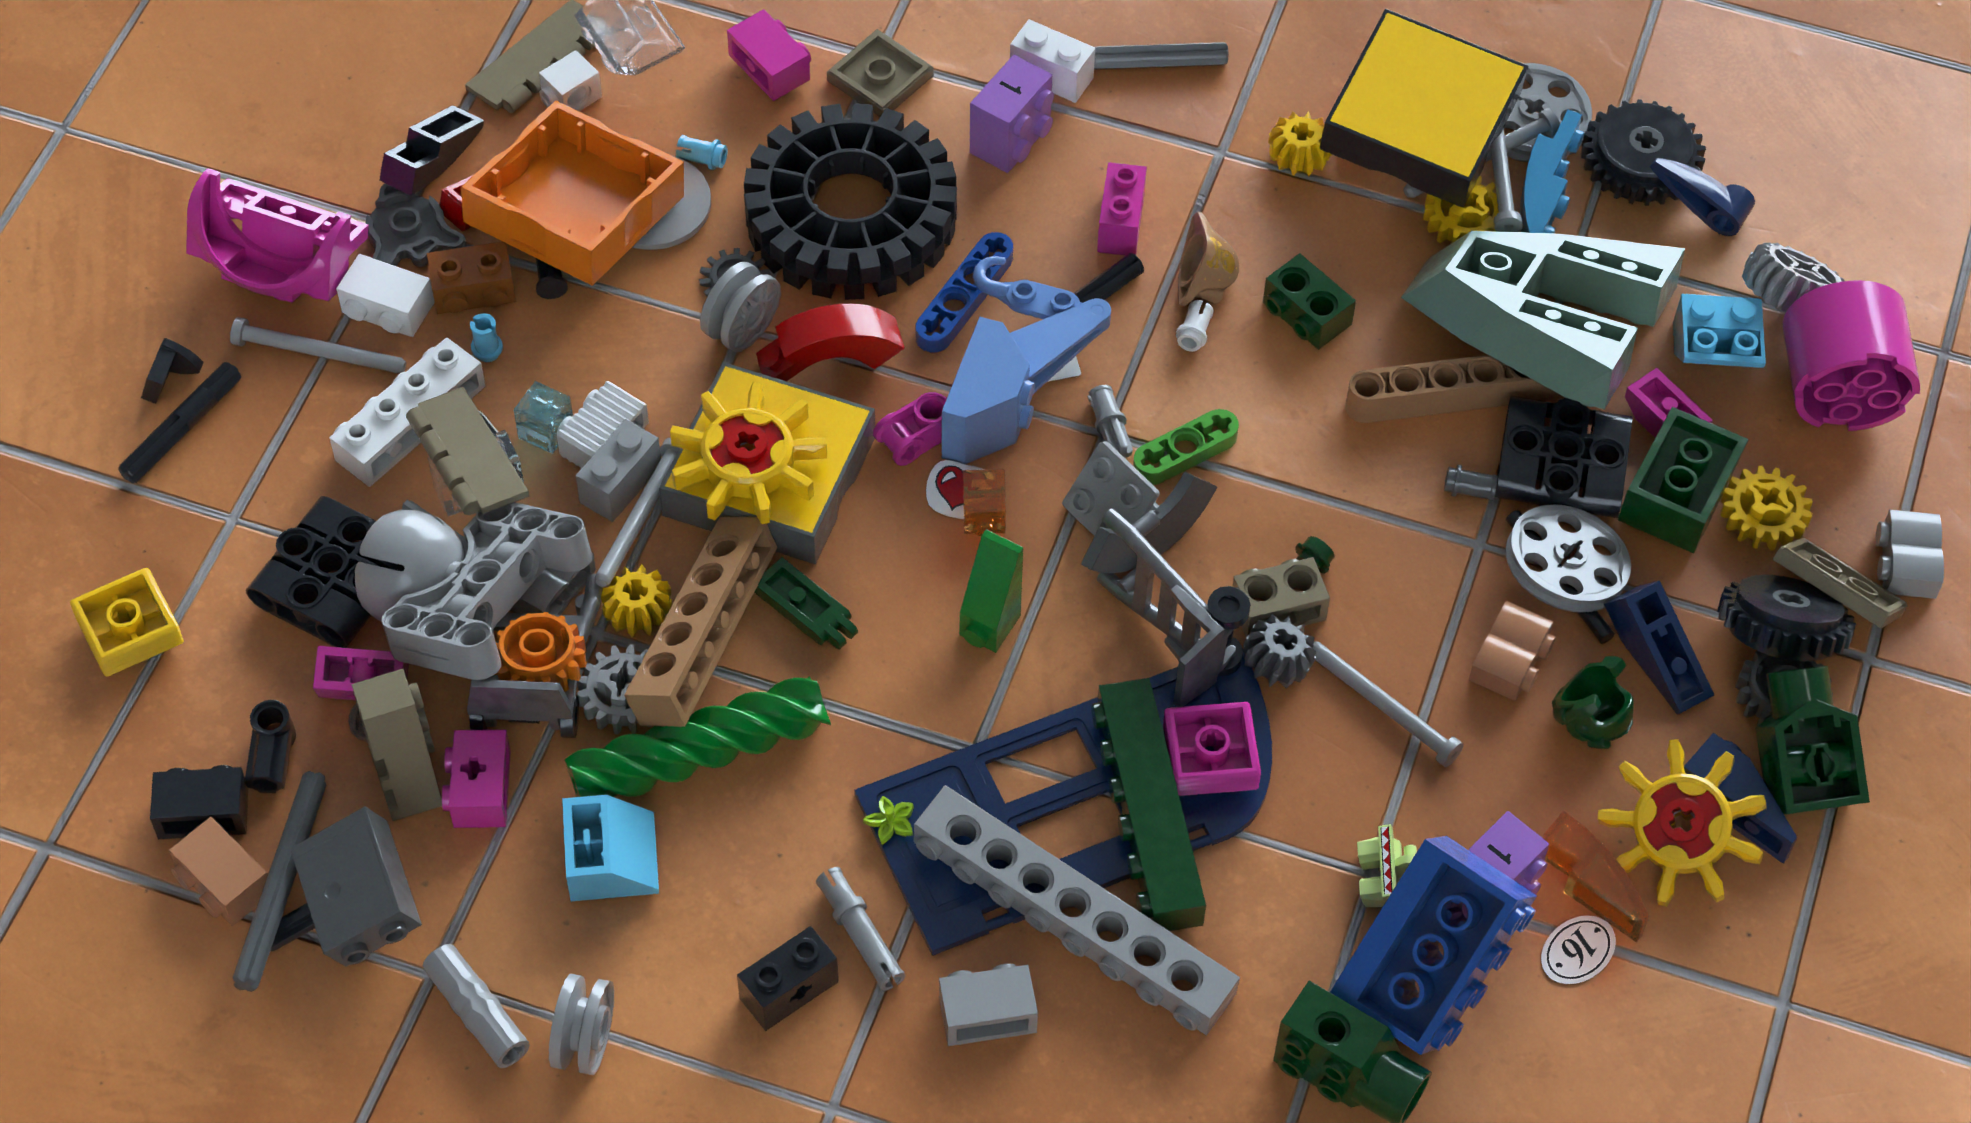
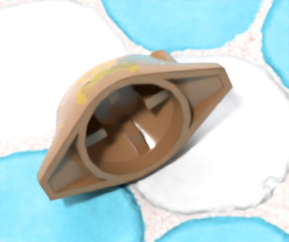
[1178,211,1239,306]

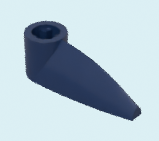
[1649,158,1755,236]

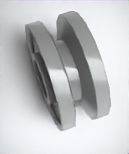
[700,262,781,352]
[549,974,614,1075]

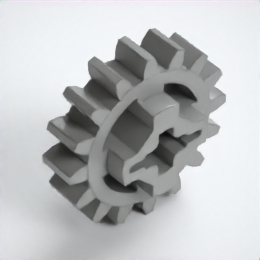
[577,645,651,734]

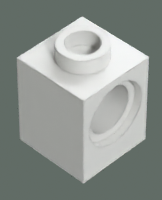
[539,50,602,111]

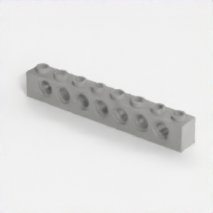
[914,785,1240,1036]

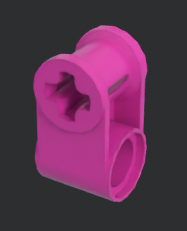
[873,392,947,466]

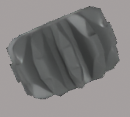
[1243,614,1316,689]

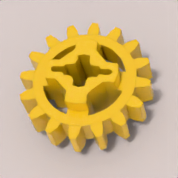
[1423,176,1499,244]
[1720,465,1813,551]

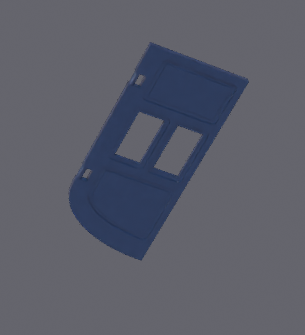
[854,648,1272,956]

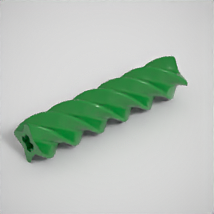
[564,676,831,797]

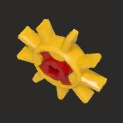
[670,382,827,524]
[1597,739,1767,907]

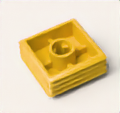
[70,568,184,677]

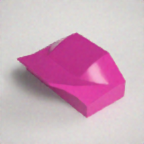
[1624,368,1713,438]

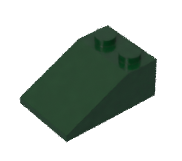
[1617,407,1749,554]

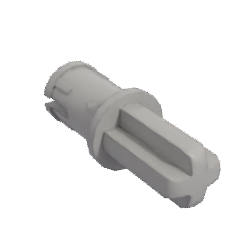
[1087,385,1133,458]

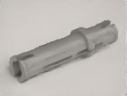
[816,867,906,991]

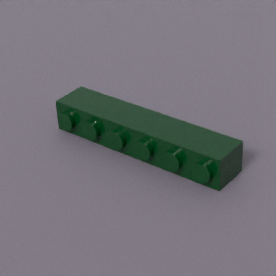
[1091,678,1206,931]

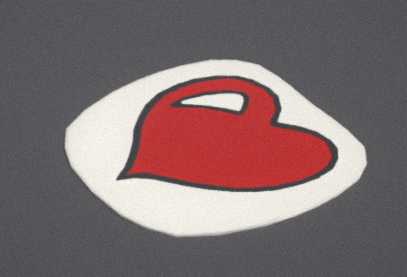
[926,460,994,519]

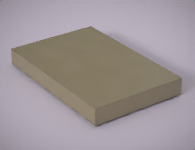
[1773,538,1908,628]

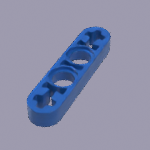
[916,232,1013,353]

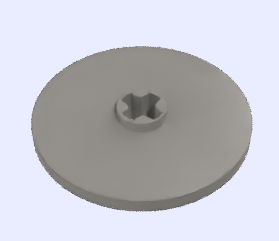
[632,156,711,250]

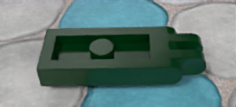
[754,557,858,649]

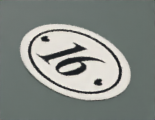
[1541,916,1616,984]

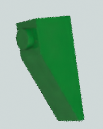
[959,529,1023,653]

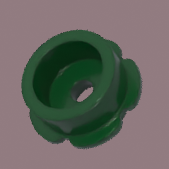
[1295,536,1335,573]

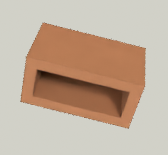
[169,817,268,926]

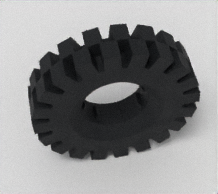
[744,103,957,300]

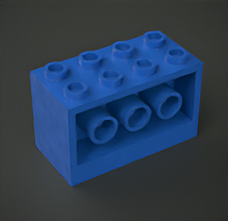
[1330,836,1537,1055]

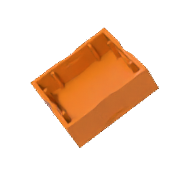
[461,100,684,286]

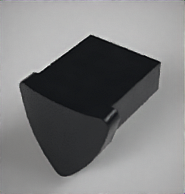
[141,338,204,404]

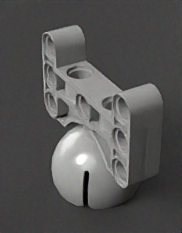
[355,502,593,680]

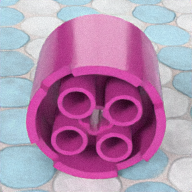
[1782,280,1920,431]

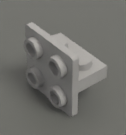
[1062,441,1160,536]

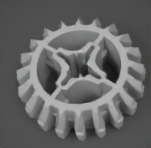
[1742,242,1845,312]

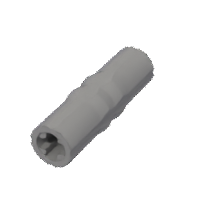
[423,944,530,1068]

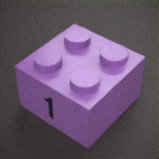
[970,54,1054,173]
[1462,811,1549,918]

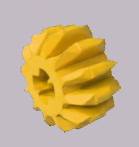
[1268,111,1332,177]
[601,564,673,638]

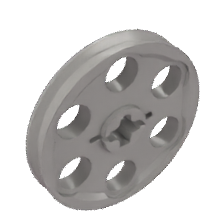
[1504,63,1592,162]
[1505,505,1631,612]

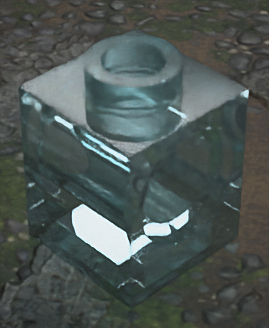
[513,381,573,454]

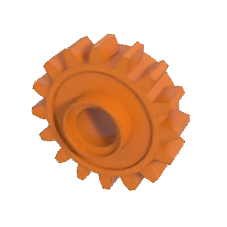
[494,612,587,692]

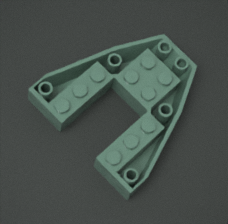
[1401,231,1685,410]

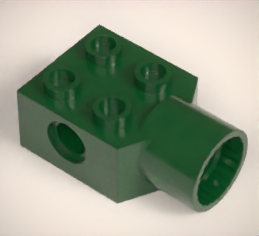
[1755,666,1870,814]
[1273,980,1432,1123]

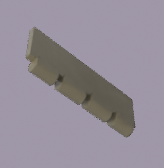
[465,0,609,113]
[406,387,529,515]

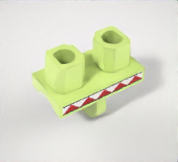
[1357,824,1417,907]

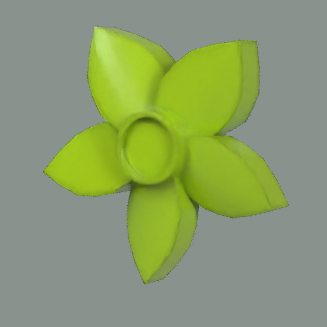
[863,796,914,845]

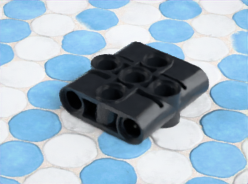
[1494,396,1633,518]
[246,496,405,648]

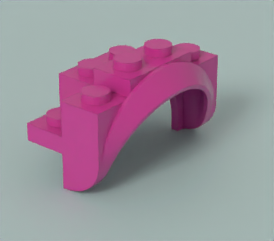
[186,168,369,303]

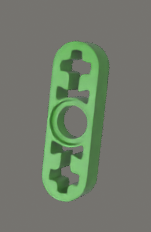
[1133,409,1239,485]

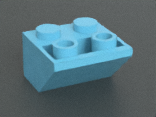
[1673,294,1766,368]
[562,795,659,902]

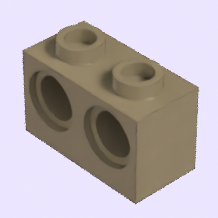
[1232,557,1330,637]

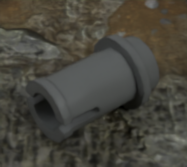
[1444,465,1498,501]

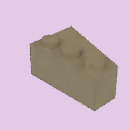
[351,669,442,821]

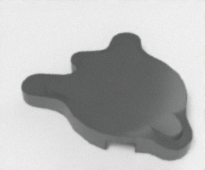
[366,183,467,267]

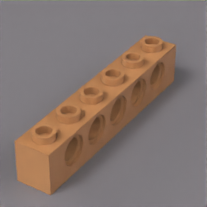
[624,517,777,727]

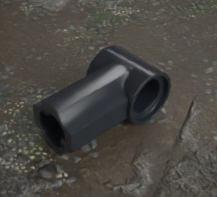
[245,700,296,793]

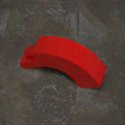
[756,304,905,381]

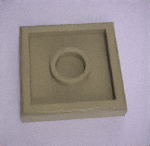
[827,29,934,117]

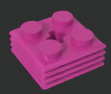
[1163,702,1261,796]

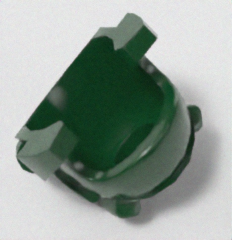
[1552,656,1634,749]

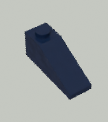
[1604,580,1714,714]
[1684,733,1797,864]

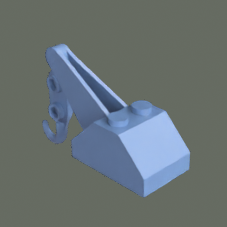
[942,256,1111,464]

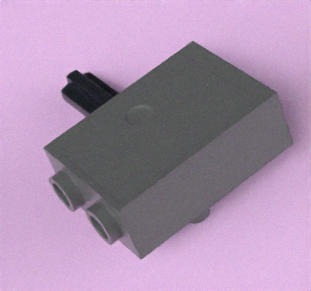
[270,806,422,967]

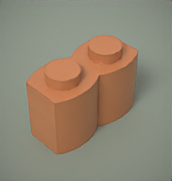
[1469,601,1556,701]

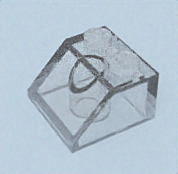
[574,0,686,75]

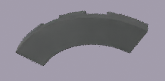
[1081,472,1217,573]

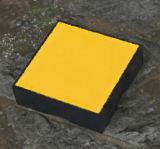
[1320,8,1529,208]

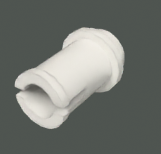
[1176,300,1214,352]

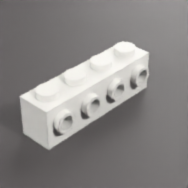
[329,337,486,487]

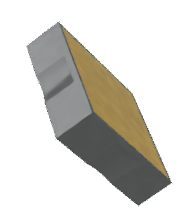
[659,362,875,565]

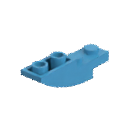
[1520,109,1584,234]

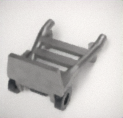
[1097,508,1251,707]
[467,573,602,738]

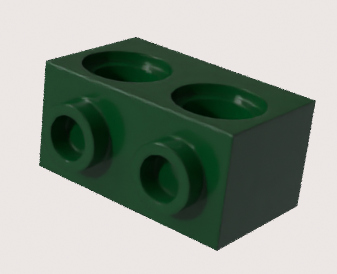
[1263,253,1356,350]

